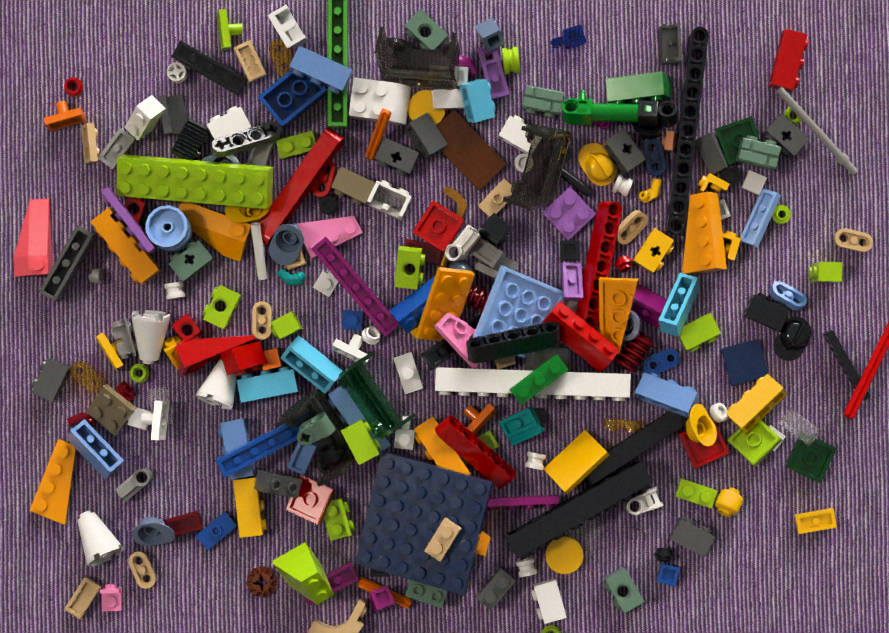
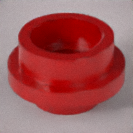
[64,77,84,97]
[615,256,634,273]

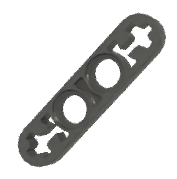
[211,122,282,158]

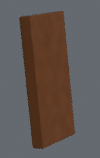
[436,110,507,191]

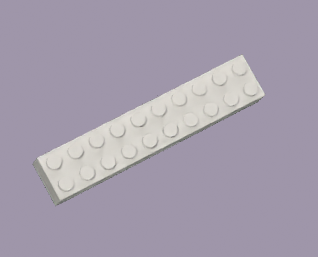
[435,367,631,401]

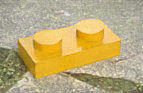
[794,508,837,534]

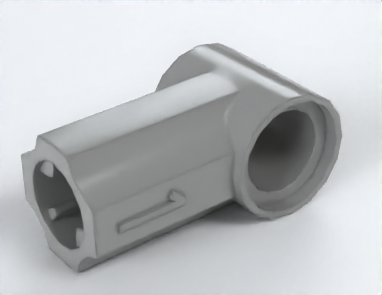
[115,467,153,502]

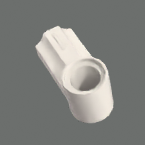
[445,225,481,261]

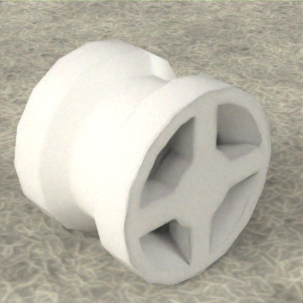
[167,62,188,83]
[612,174,633,197]
[164,282,185,300]
[525,451,546,470]
[516,557,537,577]

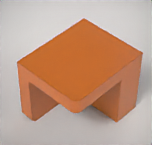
[262,348,283,371]

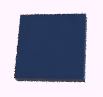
[721,339,768,386]

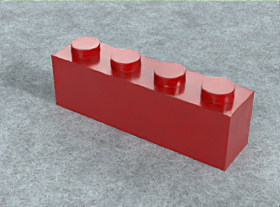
[541,301,619,373]

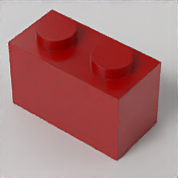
[220,341,267,377]

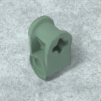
[297,412,335,446]

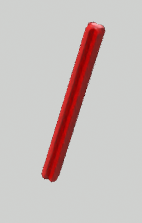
[843,321,889,420]

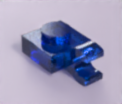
[550,25,587,49]

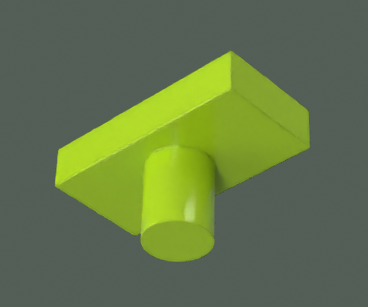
[216,9,243,51]

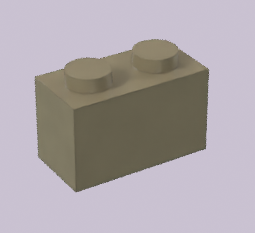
[331,166,375,206]

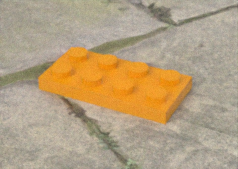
[415,267,475,341]

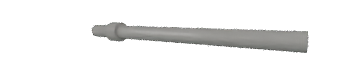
[776,87,858,175]

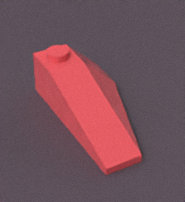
[13,199,53,277]

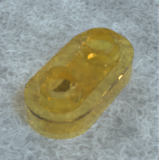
[269,40,293,77]
[70,361,105,393]
[602,418,641,433]

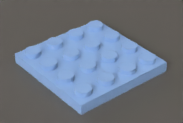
[473,265,564,358]

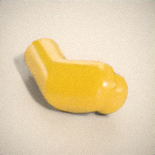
[639,178,662,203]

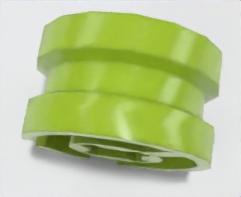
[502,47,520,75]

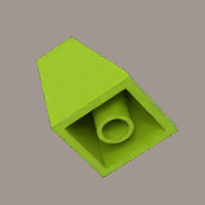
[272,542,334,605]

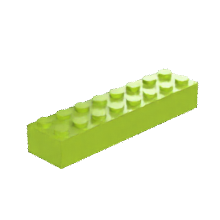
[116,154,274,209]

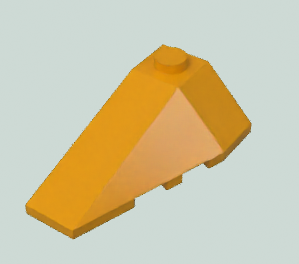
[179,202,252,262]

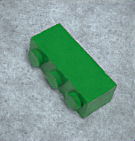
[509,354,569,405]

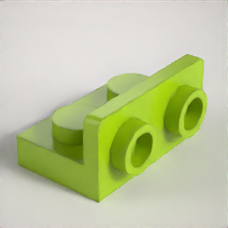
[324,497,355,541]

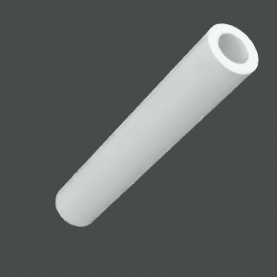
[250,222,267,280]

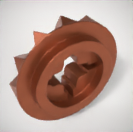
[246,566,277,597]

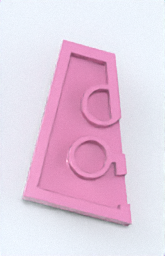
[298,216,363,258]
[434,313,479,369]

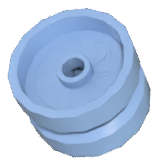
[145,205,192,252]

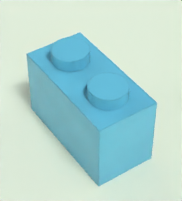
[459,79,496,123]

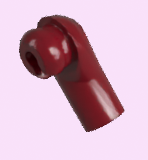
[67,412,96,427]

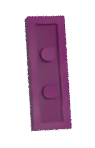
[302,562,360,607]

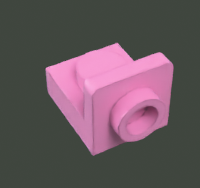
[100,584,122,611]

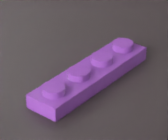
[101,187,157,254]

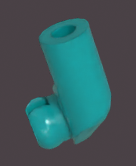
[277,268,306,286]

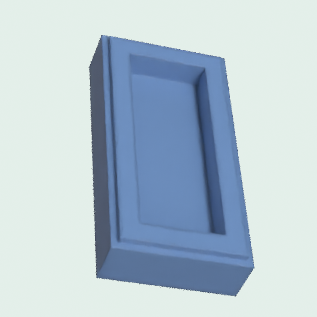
[287,442,319,476]

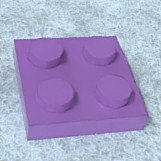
[542,187,596,241]

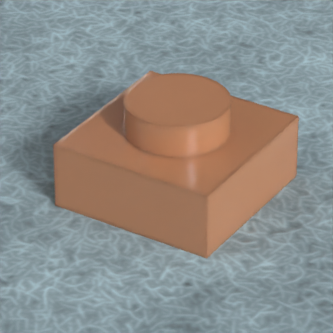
[662,131,677,153]

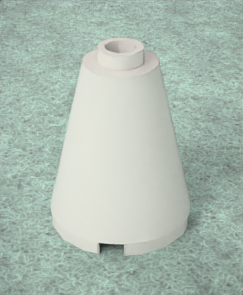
[131,310,170,364]
[196,358,237,410]
[77,511,123,567]

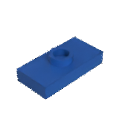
[196,511,238,551]

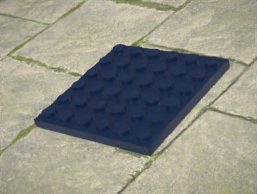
[355,451,493,596]

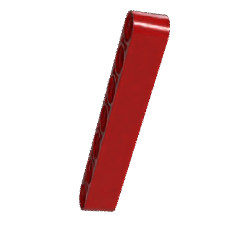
[259,128,345,246]
[575,201,622,329]

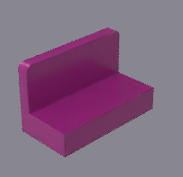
[631,284,667,328]

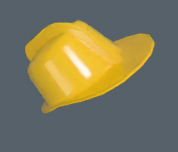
[578,143,617,186]
[225,206,271,224]
[686,404,717,446]

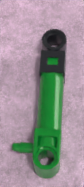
[561,90,678,128]

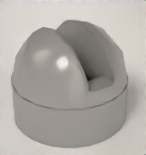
[88,268,104,284]

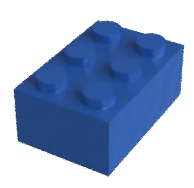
[258,70,328,129]

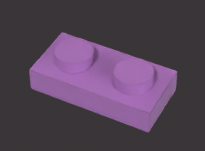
[561,262,584,301]

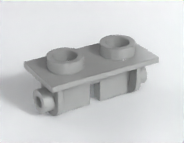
[111,319,137,359]

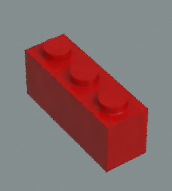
[768,28,809,92]

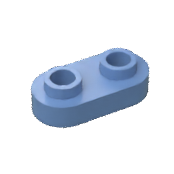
[769,281,807,311]

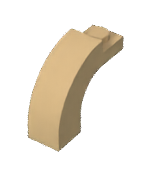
[308,598,367,633]

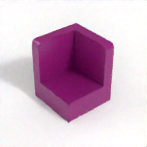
[368,585,395,614]

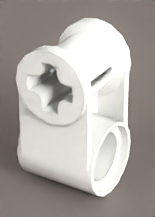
[624,487,663,515]

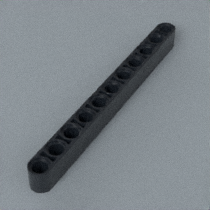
[666,27,709,235]

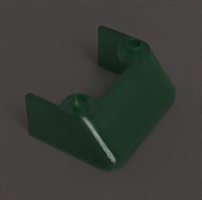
[338,352,416,439]

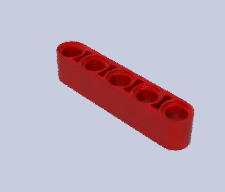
[435,415,516,489]

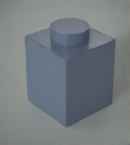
[475,18,505,52]

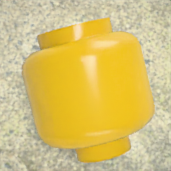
[715,487,743,517]

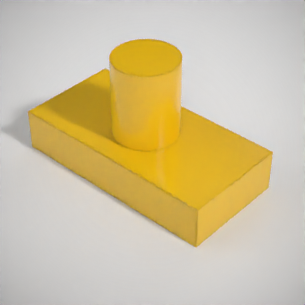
[96,333,123,371]

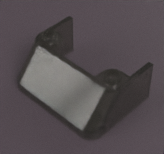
[374,27,460,90]
[503,124,571,210]
[274,389,354,487]

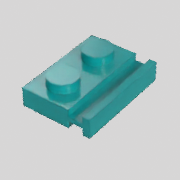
[499,406,545,446]

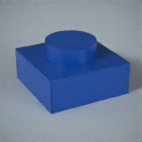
[342,310,363,330]
[656,563,680,587]

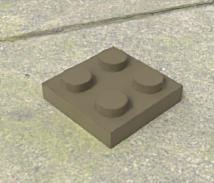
[86,384,136,436]

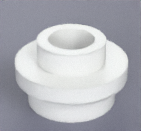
[361,326,380,345]

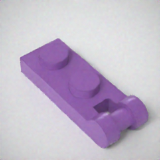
[477,47,510,100]

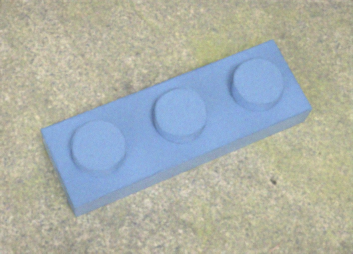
[740,188,781,248]

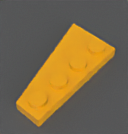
[599,277,638,355]
[29,439,77,525]

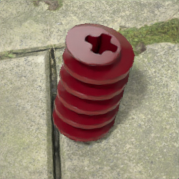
[466,284,490,315]
[615,331,656,373]

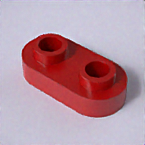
[311,160,337,198]

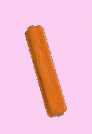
[365,109,391,160]
[358,577,412,609]

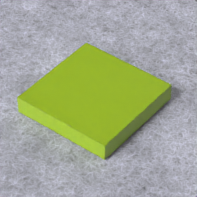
[727,420,782,467]

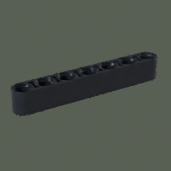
[584,411,689,487]

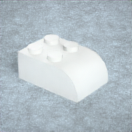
[349,78,411,126]

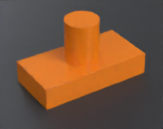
[43,101,87,132]
[464,403,497,435]

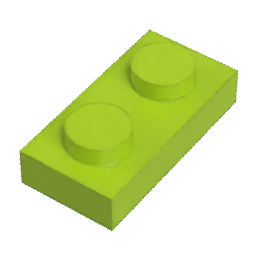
[276,131,316,160]
[675,478,718,509]

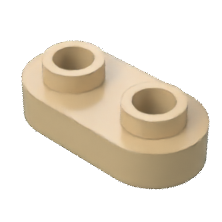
[616,210,648,244]
[834,228,873,252]
[252,301,272,340]
[129,551,157,589]

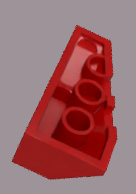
[173,335,255,377]

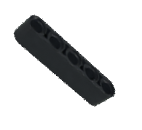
[466,321,561,363]

